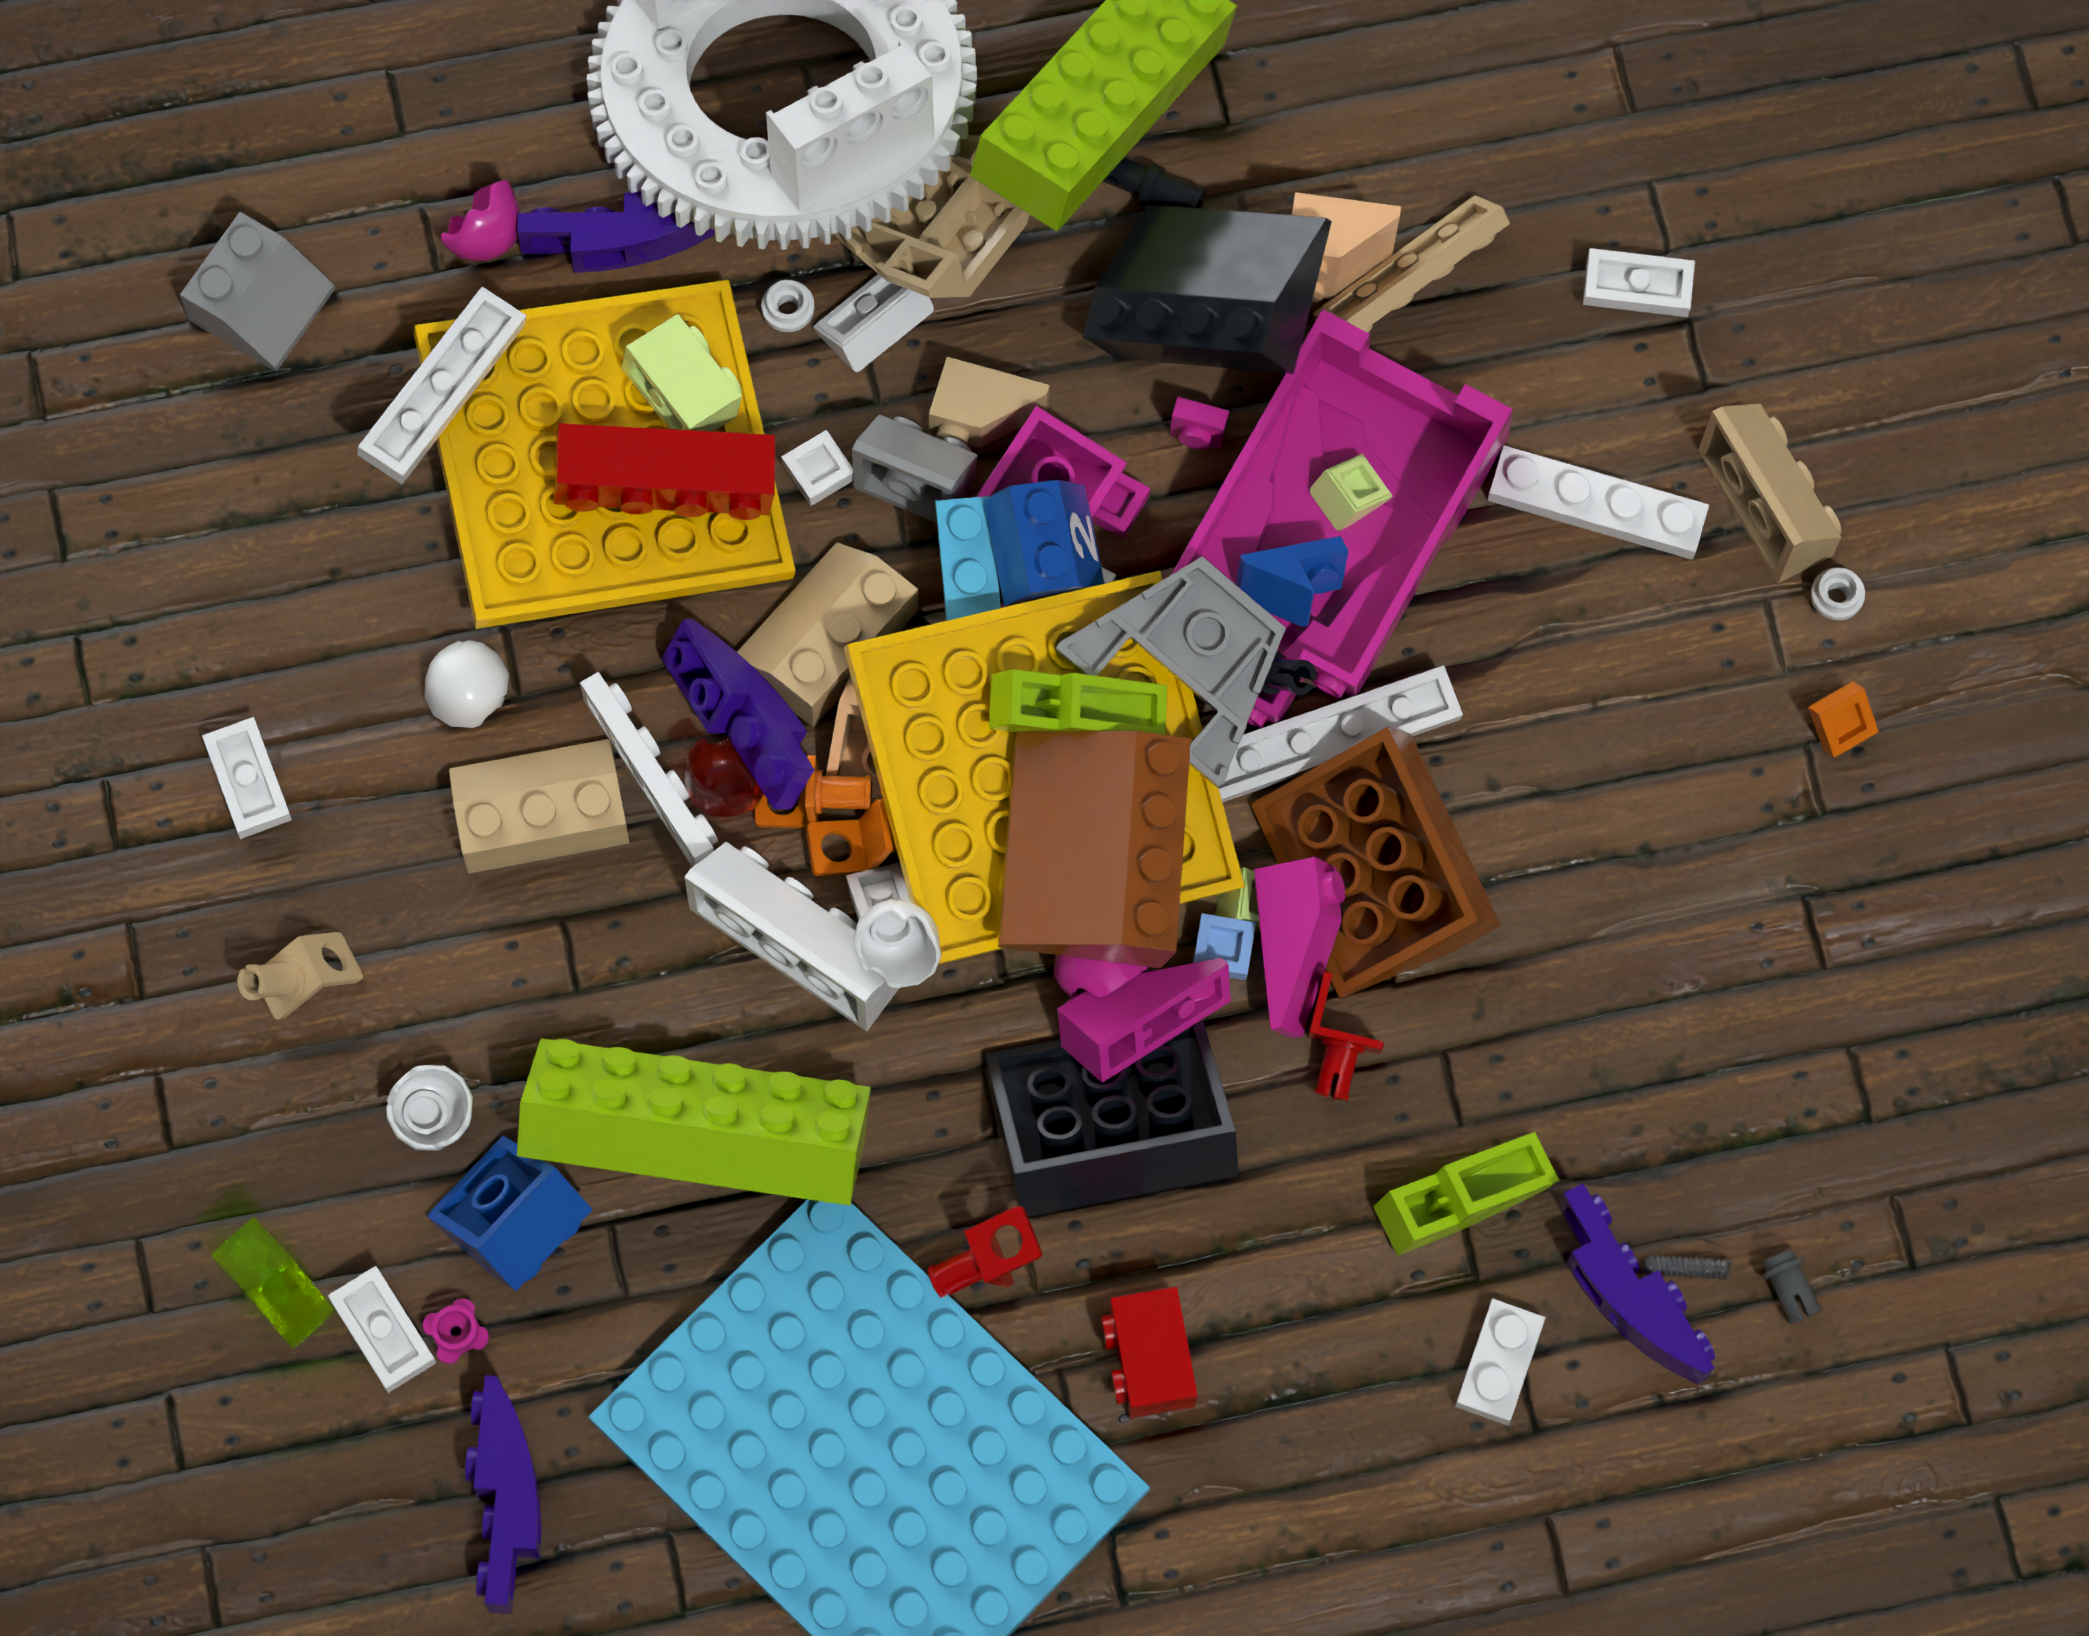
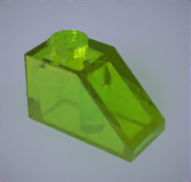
[211,1217,335,1349]

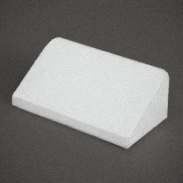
[813,274,934,372]

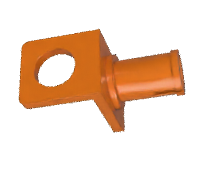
[755,755,872,829]
[805,799,897,876]

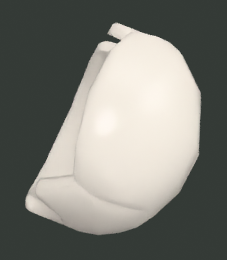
[424,640,509,728]
[853,899,941,988]
[386,1065,473,1151]

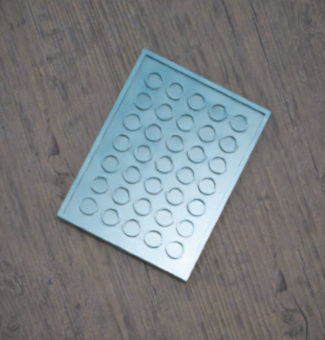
[588,1199,1150,1636]

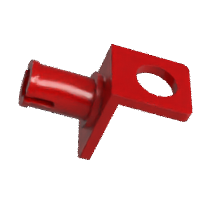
[1308,971,1384,1101]
[928,1206,1043,1298]

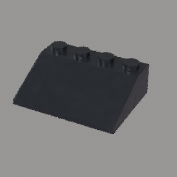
[1083,205,1332,374]
[985,1019,1239,1217]

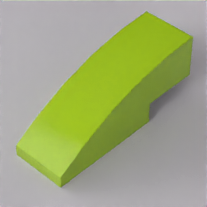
[989,669,1167,735]
[1374,1132,1560,1256]

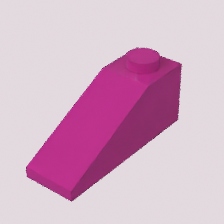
[1254,857,1345,1039]
[1057,958,1231,1083]

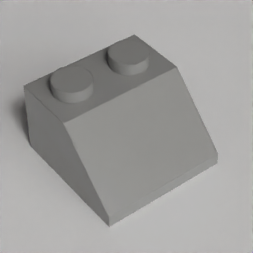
[180,212,335,372]
[852,414,977,523]

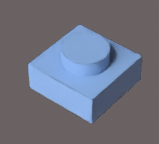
[1193,913,1256,980]

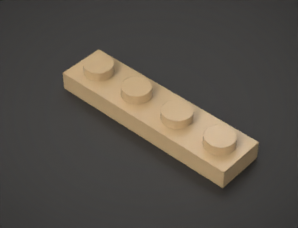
[1312,195,1510,333]

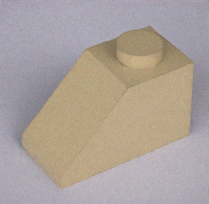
[929,357,1050,448]

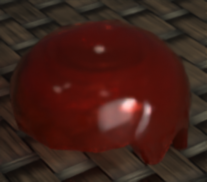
[684,737,764,818]

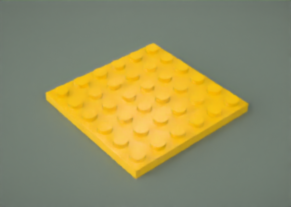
[414,280,796,629]
[844,571,1245,965]

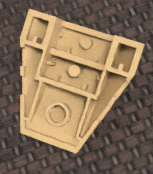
[832,129,1030,298]

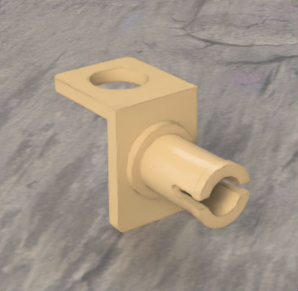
[238,932,363,1020]

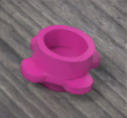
[423,1299,489,1364]

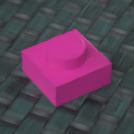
[1170,397,1229,450]
[1092,473,1151,539]

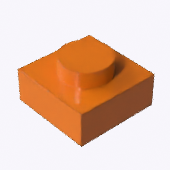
[1808,681,1879,758]

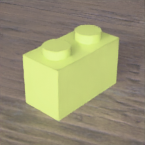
[622,314,742,432]

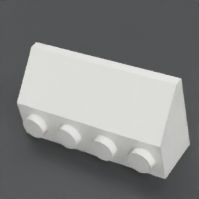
[684,842,899,1032]

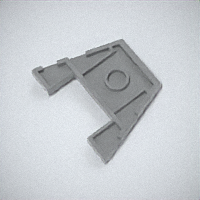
[1055,556,1286,788]

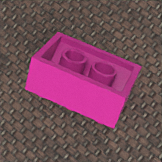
[977,406,1127,584]

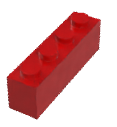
[553,423,775,520]

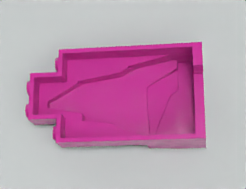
[1171,309,1513,728]

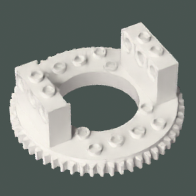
[587,0,977,250]

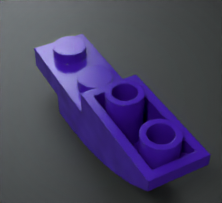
[518,190,715,273]
[661,619,815,809]
[1558,1183,1715,1385]
[465,1375,542,1614]

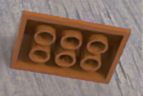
[1251,727,1501,998]
[998,731,1191,968]

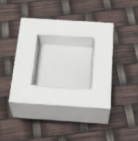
[781,430,853,506]

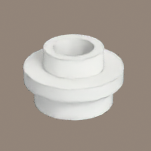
[761,280,815,332]
[1810,567,1865,621]

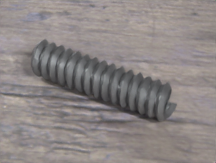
[1645,1254,1734,1280]

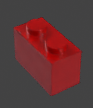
[1101,1287,1198,1419]

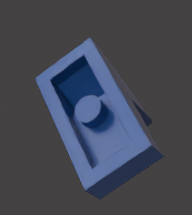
[1236,536,1349,627]

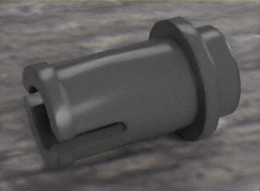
[1762,1249,1823,1325]

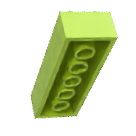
[969,0,1237,232]
[517,1038,871,1206]

